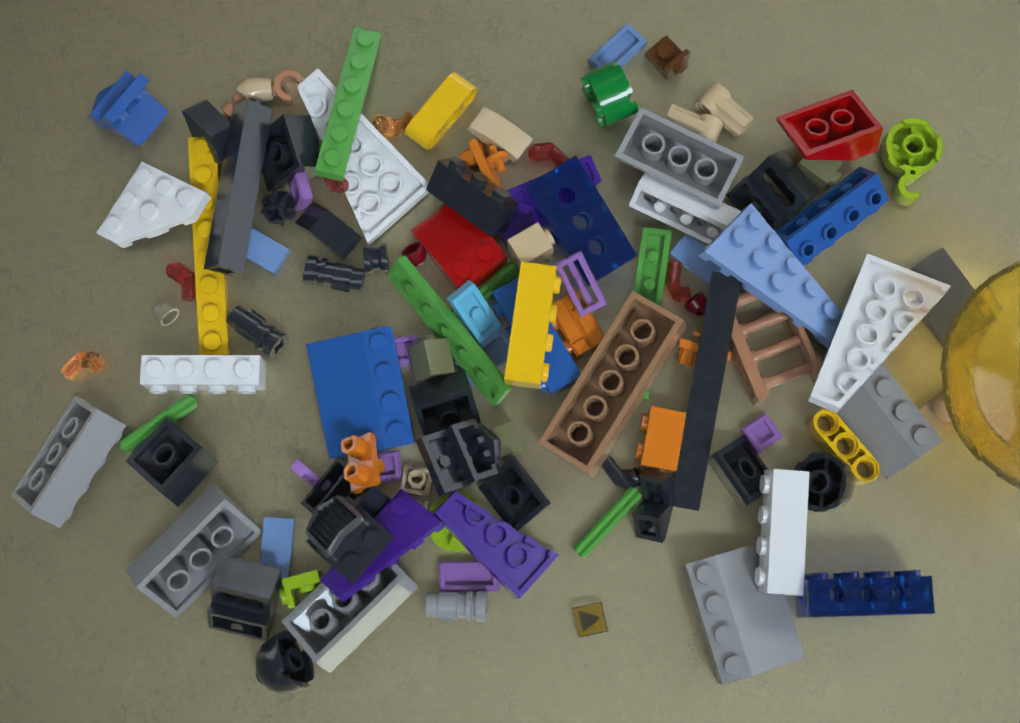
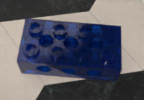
[523,155,638,287]
[795,570,935,618]

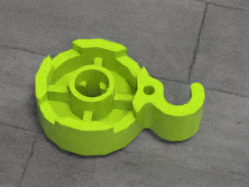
[880,118,943,206]

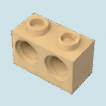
[507,223,555,273]

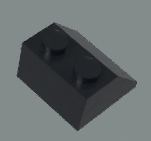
[262,114,321,191]
[408,369,482,436]
[125,417,219,507]

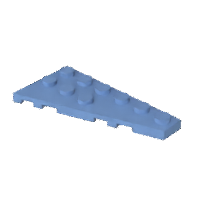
[698,204,843,349]

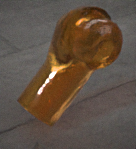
[372,111,413,137]
[60,351,105,381]

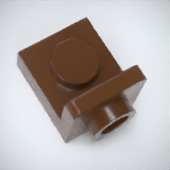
[645,35,691,80]

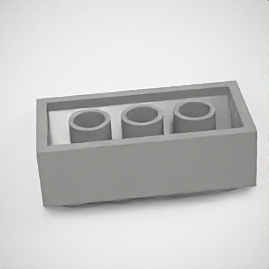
[615,107,745,208]
[836,363,943,479]
[10,395,126,528]
[126,484,263,618]
[281,563,419,673]

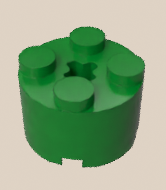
[580,60,639,127]

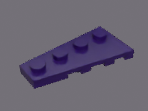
[500,155,602,251]
[320,488,446,602]
[432,491,559,599]

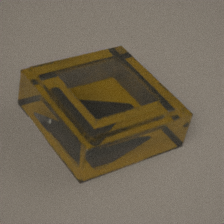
[572,601,608,638]

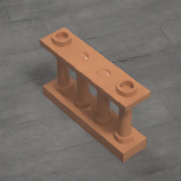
[729,291,823,405]

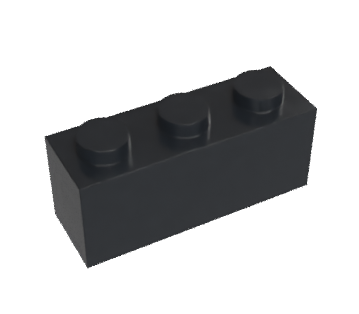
[426,157,519,237]

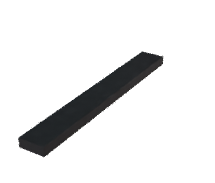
[673,271,741,511]

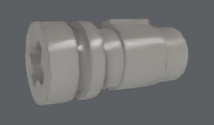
[425,591,488,622]

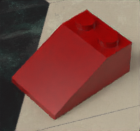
[776,89,883,161]
[411,205,507,291]

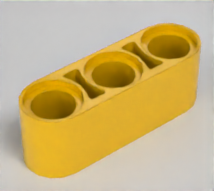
[405,72,478,151]
[807,409,880,485]

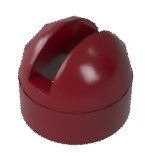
[401,242,427,267]
[684,291,707,317]

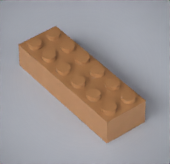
[538,291,686,478]

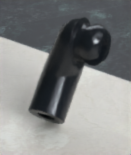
[601,456,643,488]

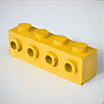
[504,262,562,389]

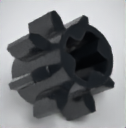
[260,189,297,226]

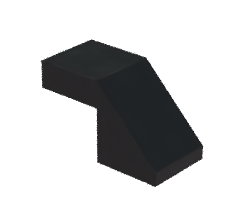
[182,100,230,163]
[295,201,362,260]
[632,469,675,543]

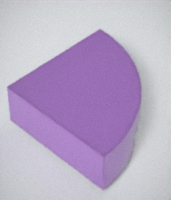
[291,459,321,487]

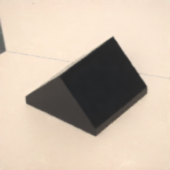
[708,435,768,509]
[478,455,551,531]

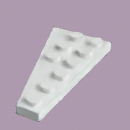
[297,68,429,245]
[808,253,951,413]

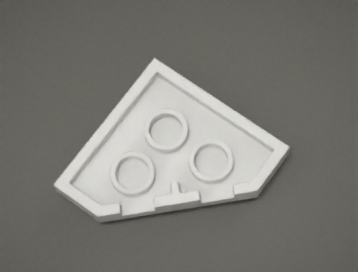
[97,162,211,248]

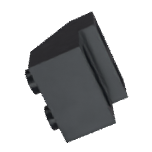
[726,150,820,231]
[301,457,391,518]
[207,555,282,642]

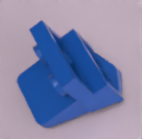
[87,71,167,146]

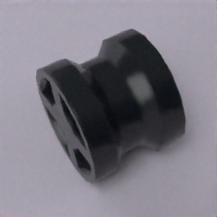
[363,243,389,274]

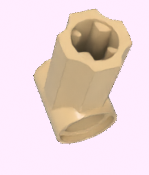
[694,82,754,138]
[665,104,724,143]

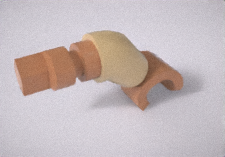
[221,69,304,122]

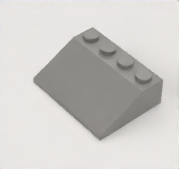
[681,544,805,685]

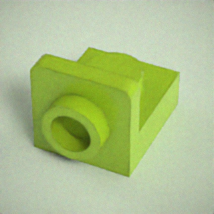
[279,570,323,610]

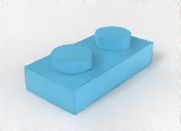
[447,280,502,344]

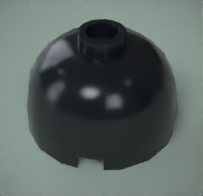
[794,452,855,513]
[255,631,314,695]

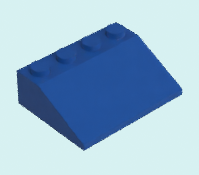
[306,326,416,460]

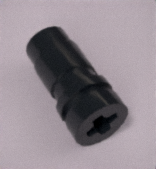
[303,255,365,292]
[226,305,289,359]

